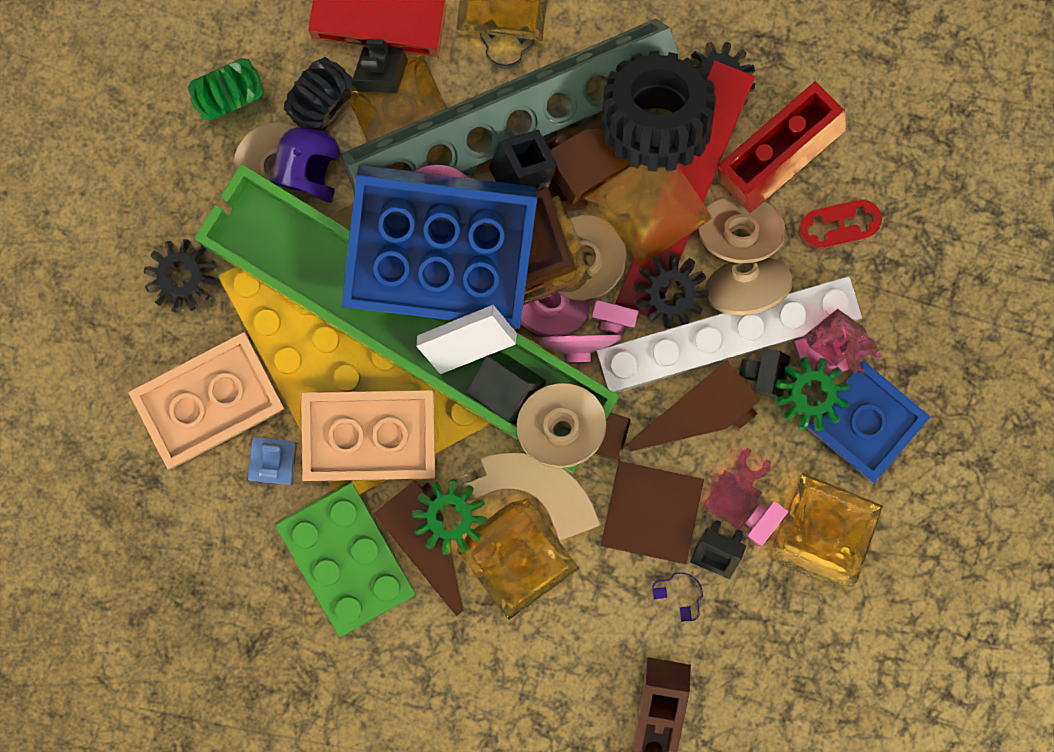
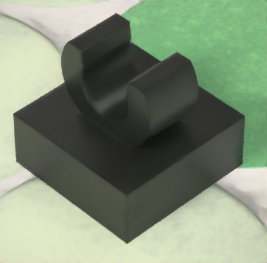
[352,39,408,93]
[739,348,791,398]
[690,520,747,579]

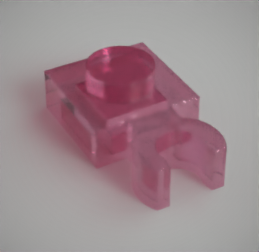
[804,308,882,373]
[702,448,771,530]

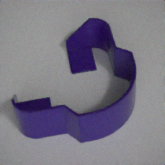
[652,572,703,622]

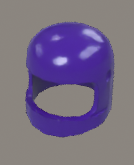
[270,127,341,203]

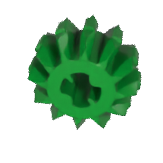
[187,58,264,121]
[775,357,850,431]
[412,479,488,555]

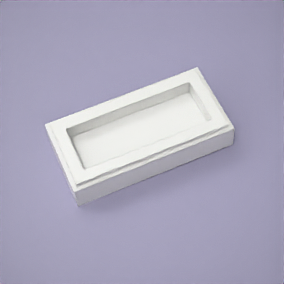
[416,305,517,374]

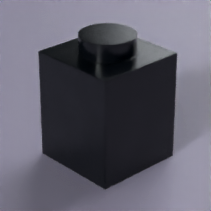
[489,129,558,190]

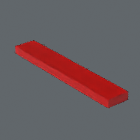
[615,60,755,316]

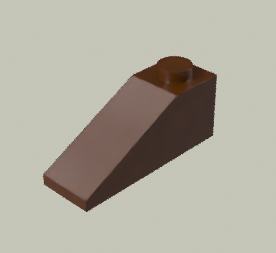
[548,128,634,206]
[625,360,761,452]
[373,480,464,616]
[631,657,691,752]

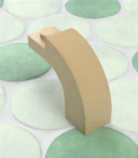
[446,453,600,541]

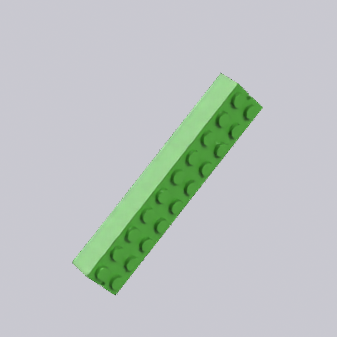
[194,164,620,475]

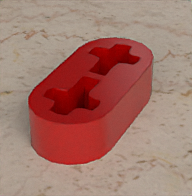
[799,200,882,250]

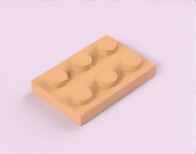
[128,332,286,470]
[301,390,436,481]

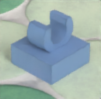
[248,437,297,485]

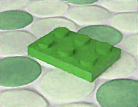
[275,480,416,638]

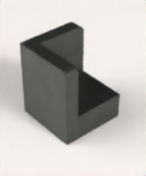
[468,353,547,422]

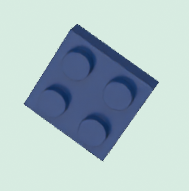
[807,360,930,484]

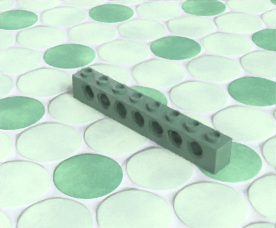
[340,19,680,192]

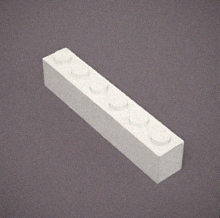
[595,276,862,393]

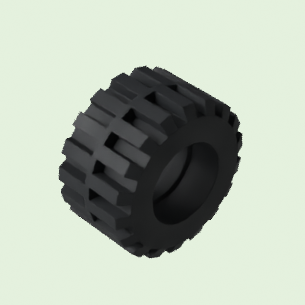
[601,51,716,172]

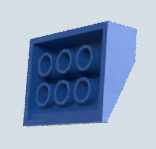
[342,165,537,329]

